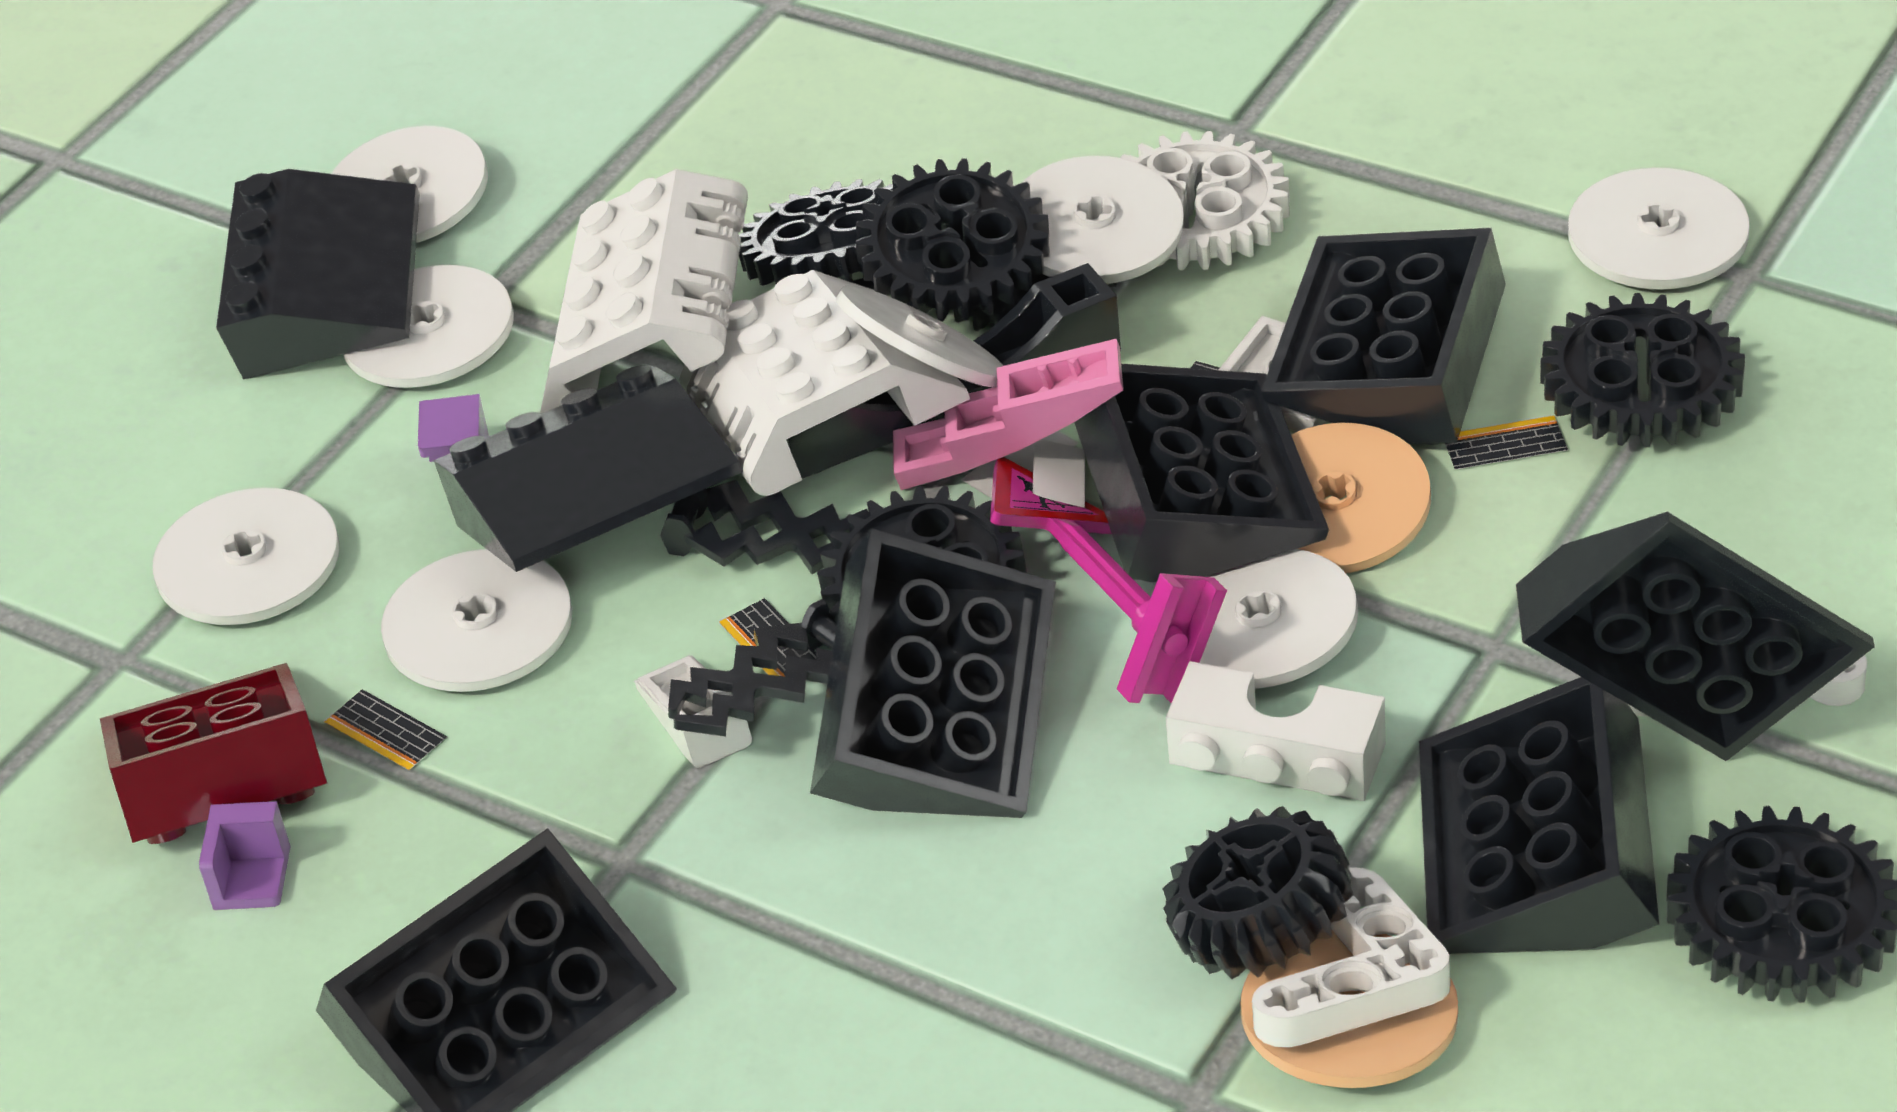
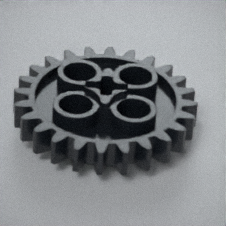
[856,158,1050,322]
[738,179,893,286]
[1540,293,1745,447]
[817,486,1027,622]
[1666,806,1897,1003]

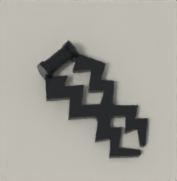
[660,479,869,574]
[668,599,837,737]

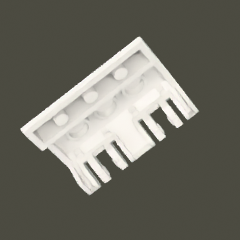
[540,169,748,414]
[679,270,970,496]

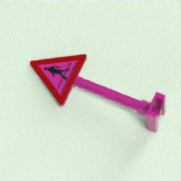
[990,457,1227,703]

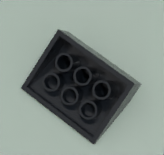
[216,169,420,380]
[1261,228,1506,445]
[1074,364,1329,582]
[434,365,743,572]
[1516,511,1875,761]
[810,528,1056,818]
[1419,677,1660,954]
[316,828,677,1112]

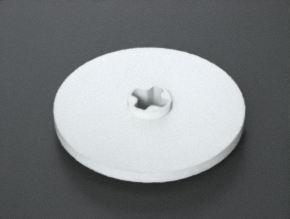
[331,126,488,243]
[1022,156,1183,284]
[1568,168,1749,289]
[343,265,514,388]
[836,285,1003,387]
[153,488,339,625]
[381,549,572,692]
[1200,549,1358,689]

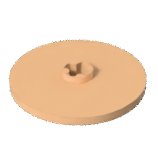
[1291,423,1431,573]
[1241,930,1458,1088]

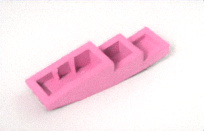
[893,339,1123,490]

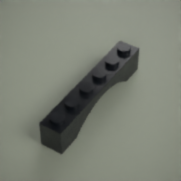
[786,263,1121,479]

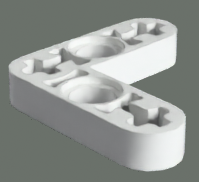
[1252,867,1450,1048]

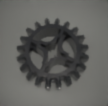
[1162,806,1354,979]

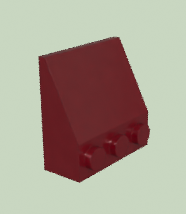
[100,663,328,844]

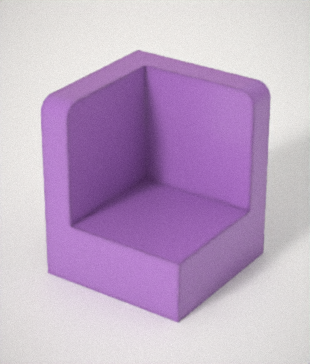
[418,394,489,462]
[199,801,291,910]

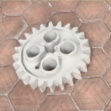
[1121,131,1290,270]

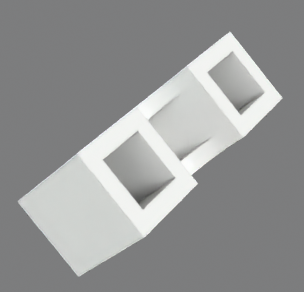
[1166,661,1386,801]

